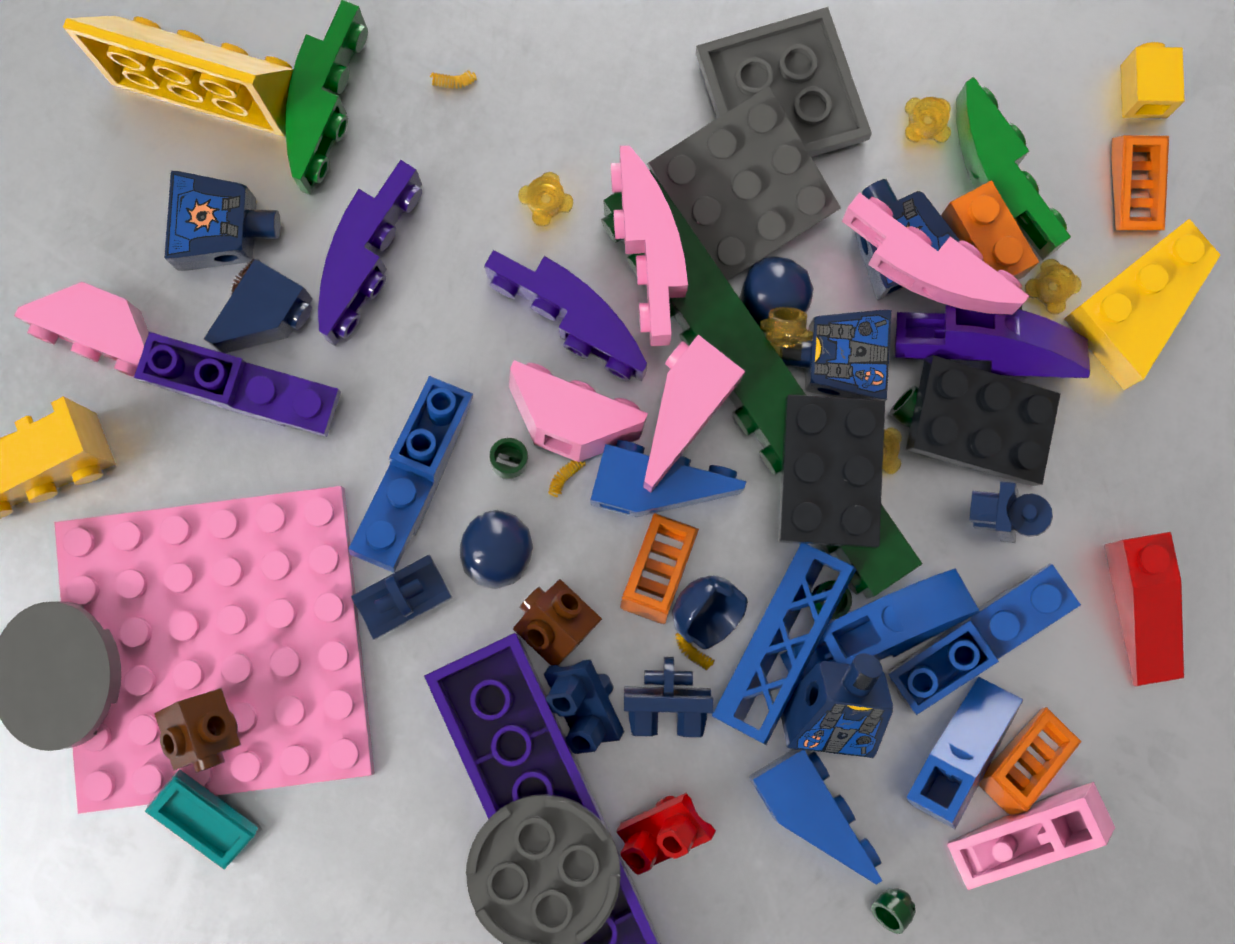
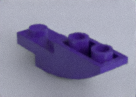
[318,160,422,346]
[484,250,647,381]
[895,305,1090,378]
[134,332,341,437]

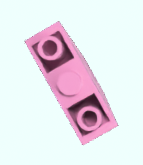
[14,282,149,377]
[509,360,648,462]

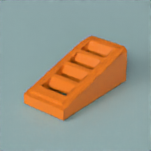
[1111,135,1169,231]
[620,513,699,624]
[979,707,1082,815]

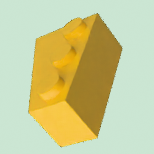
[1064,219,1220,390]
[0,396,116,519]

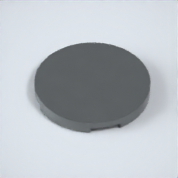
[0,601,121,751]
[466,794,620,944]

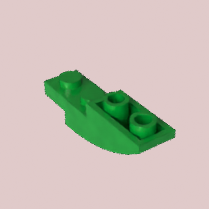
[285,0,368,195]
[956,77,1071,260]

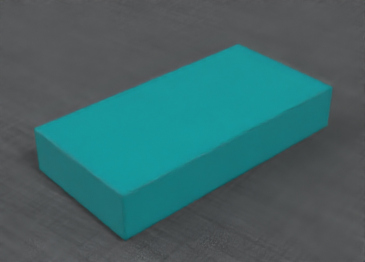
[145,769,258,870]

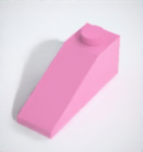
[643,335,745,493]
[947,782,1115,890]

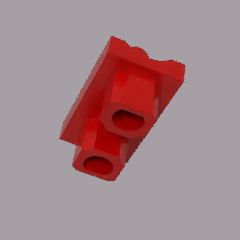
[616,793,716,875]

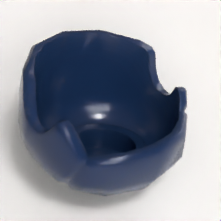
[739,256,814,334]
[460,510,533,589]
[672,576,748,649]

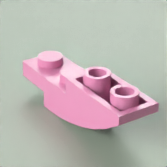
[611,145,688,346]
[842,192,1029,315]

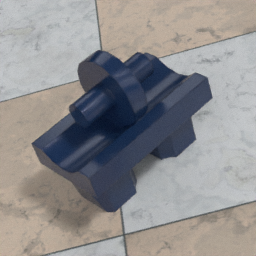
[969,482,1053,543]
[351,555,453,640]
[624,657,714,737]
[543,659,625,754]

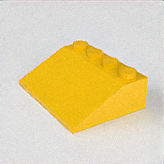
[63,16,293,137]

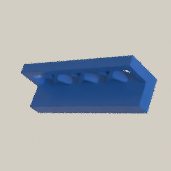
[712,544,856,745]

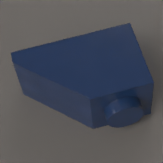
[204,259,313,353]

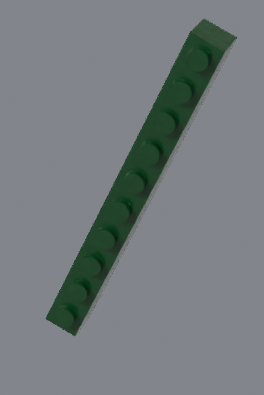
[601,170,923,599]

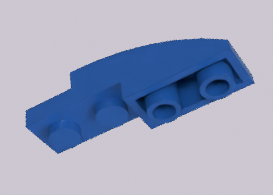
[348,376,473,573]
[888,563,1081,715]
[780,568,980,687]

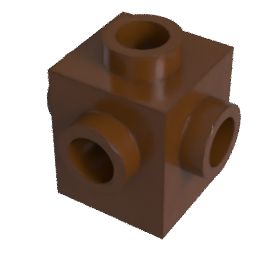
[513,579,602,666]
[154,688,241,773]

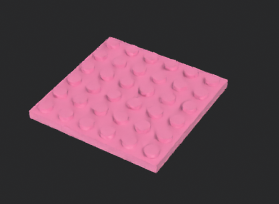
[54,486,375,814]

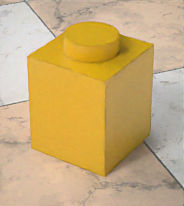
[1120,42,1185,118]

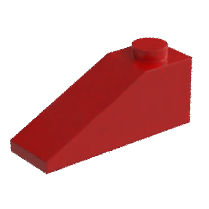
[1104,532,1184,686]

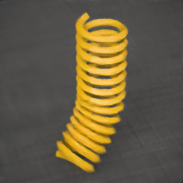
[430,70,477,89]
[548,460,586,497]
[675,633,715,670]

